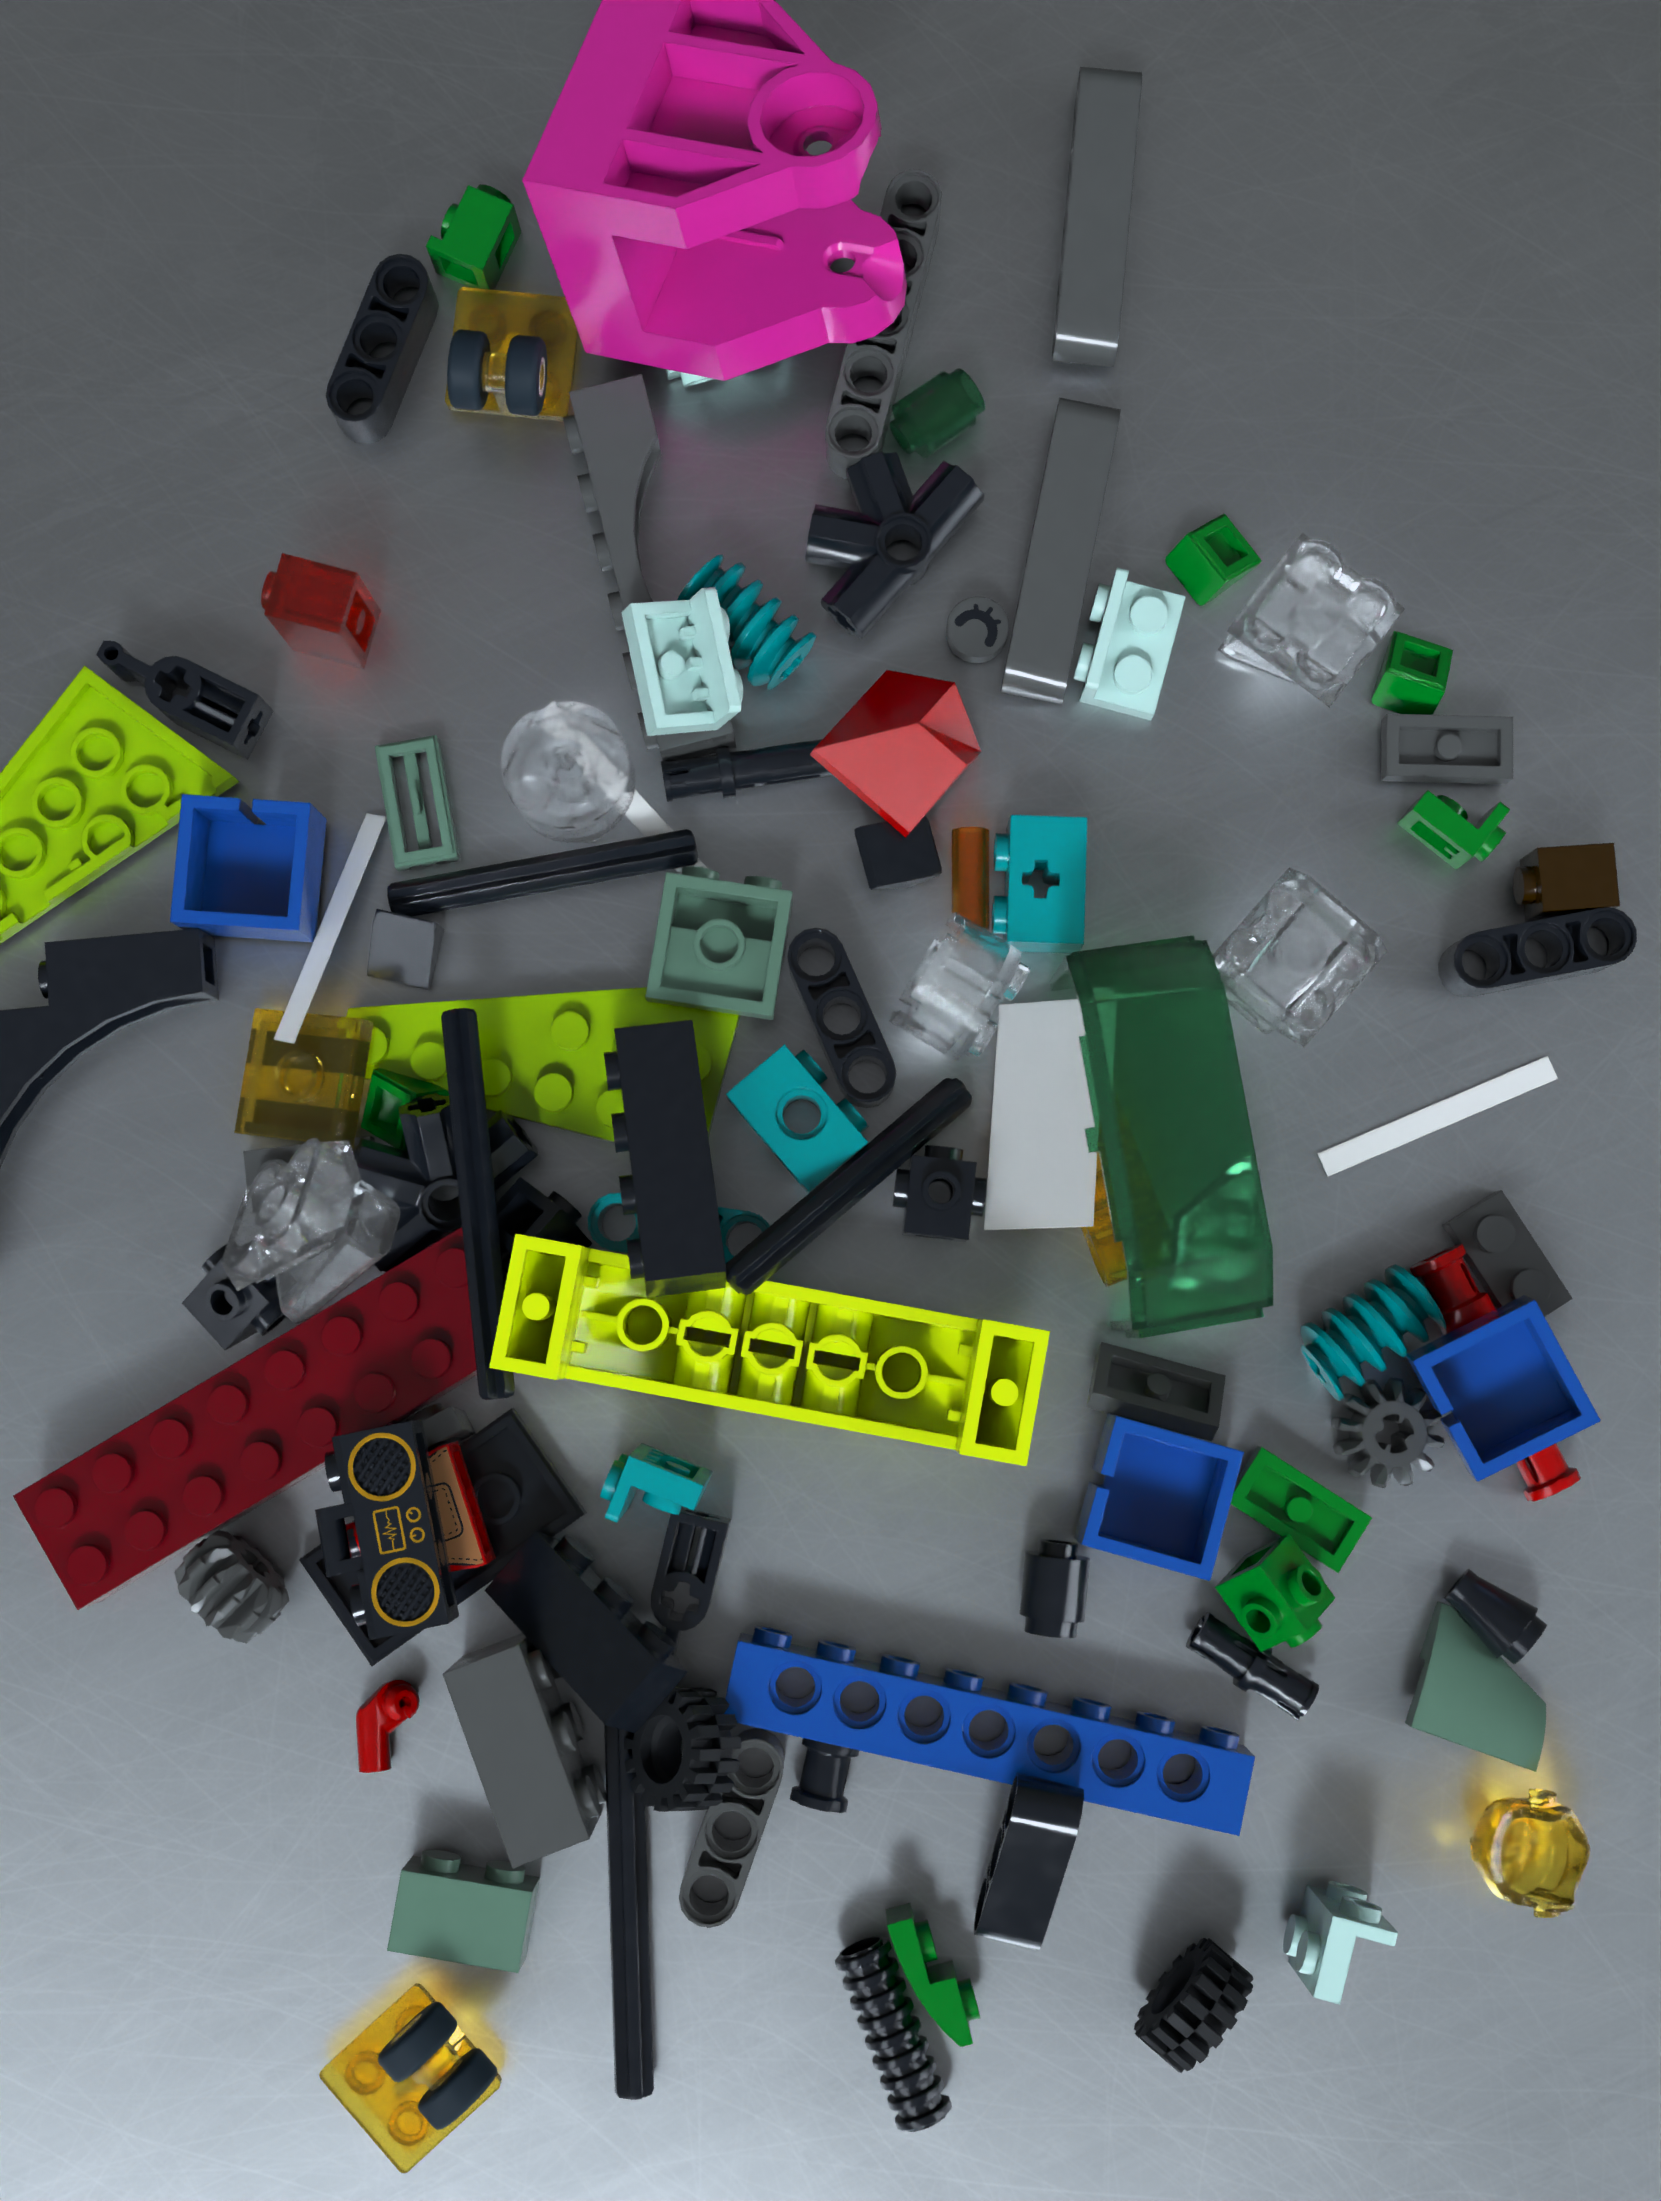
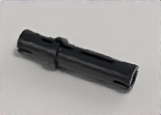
[661,739,834,802]

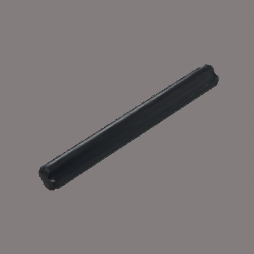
[387,829,698,916]
[725,1078,972,1295]

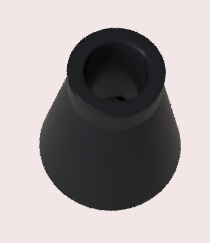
[1444,1569,1547,1664]

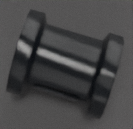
[790,1738,859,1813]

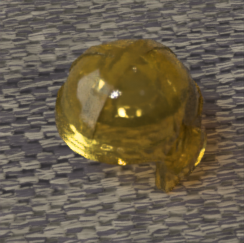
[1470,1789,1591,1918]

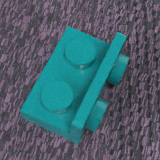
[600,1443,713,1523]

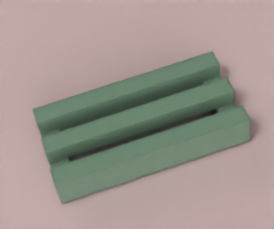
[375,735,460,872]

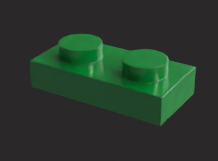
[1230,1446,1372,1573]

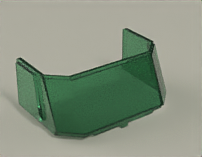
[1049,935,1273,1338]

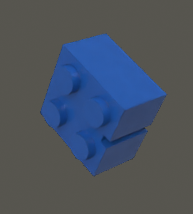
[170,794,327,942]
[1406,1295,1601,1482]
[1074,1413,1244,1581]

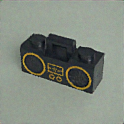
[315,1419,459,1640]

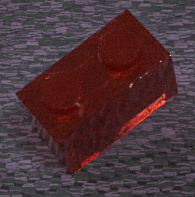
[261,553,381,669]

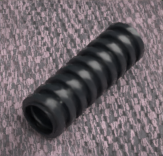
[835,1936,952,2132]

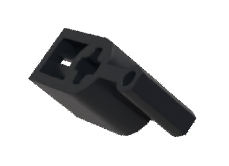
[96,641,274,760]
[650,1507,732,1663]

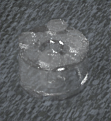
[501,701,635,843]
[889,912,1031,1061]

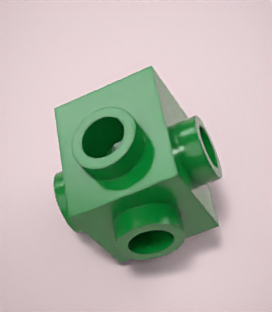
[1215,1533,1335,1652]

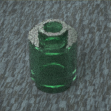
[889,368,985,458]

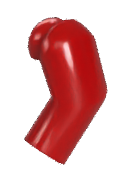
[356,1680,420,1773]

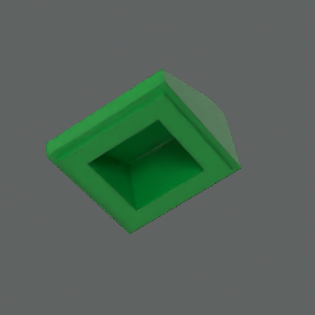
[1165,514,1262,606]
[1371,631,1453,715]
[361,1068,449,1151]

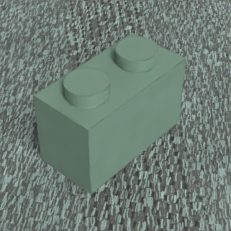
[387,1850,540,1973]

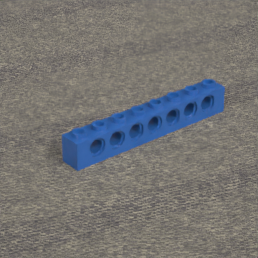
[724,1626,1255,1836]

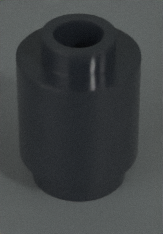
[1020,1539,1090,1638]

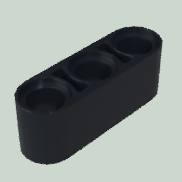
[326,254,439,444]
[1438,908,1637,997]
[787,928,896,1108]
[974,1772,1084,1950]

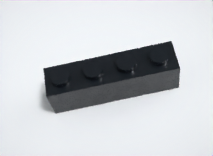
[604,1020,726,1298]

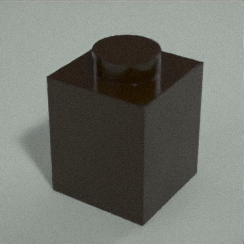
[1513,843,1620,921]

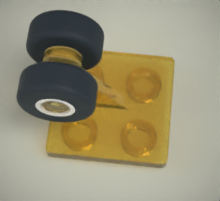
[445,287,579,421]
[319,1983,502,2173]

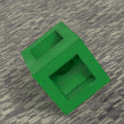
[426,184,521,296]

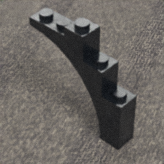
[0,928,219,1168]

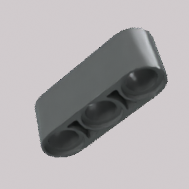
[679,1728,785,1928]

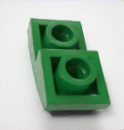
[885,1903,981,2047]

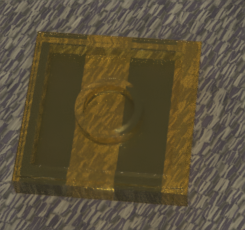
[234,1008,374,1149]

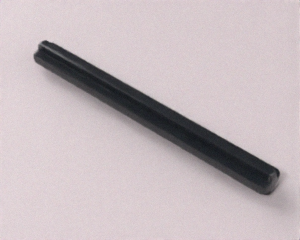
[441,1008,515,1400]
[604,1725,654,2100]

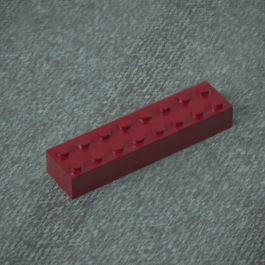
[13,1227,507,1610]

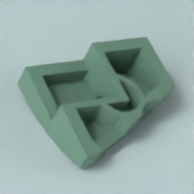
[1405,1601,1546,1772]

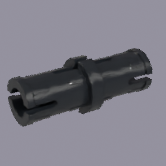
[1186,1612,1319,1720]

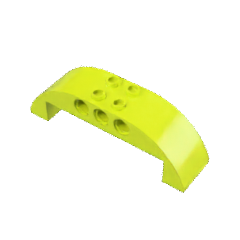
[489,1234,1050,1466]

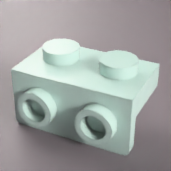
[621,587,743,736]
[1283,1881,1398,2005]

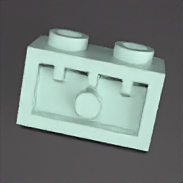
[1073,567,1186,721]

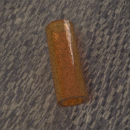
[951,827,989,933]

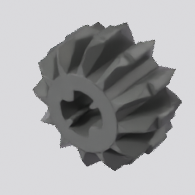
[1331,1377,1445,1488]
[174,1530,290,1644]

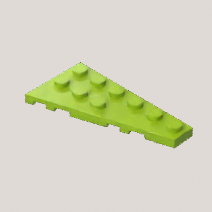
[0,666,240,944]
[340,987,741,1143]

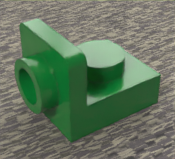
[1397,790,1510,870]

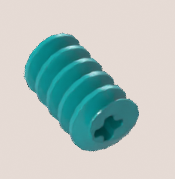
[677,554,817,690]
[1300,1264,1446,1401]

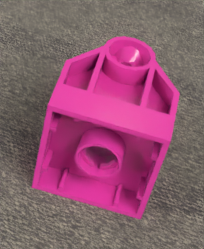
[522,0,907,381]

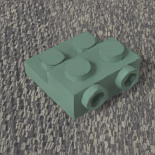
[645,866,793,1020]

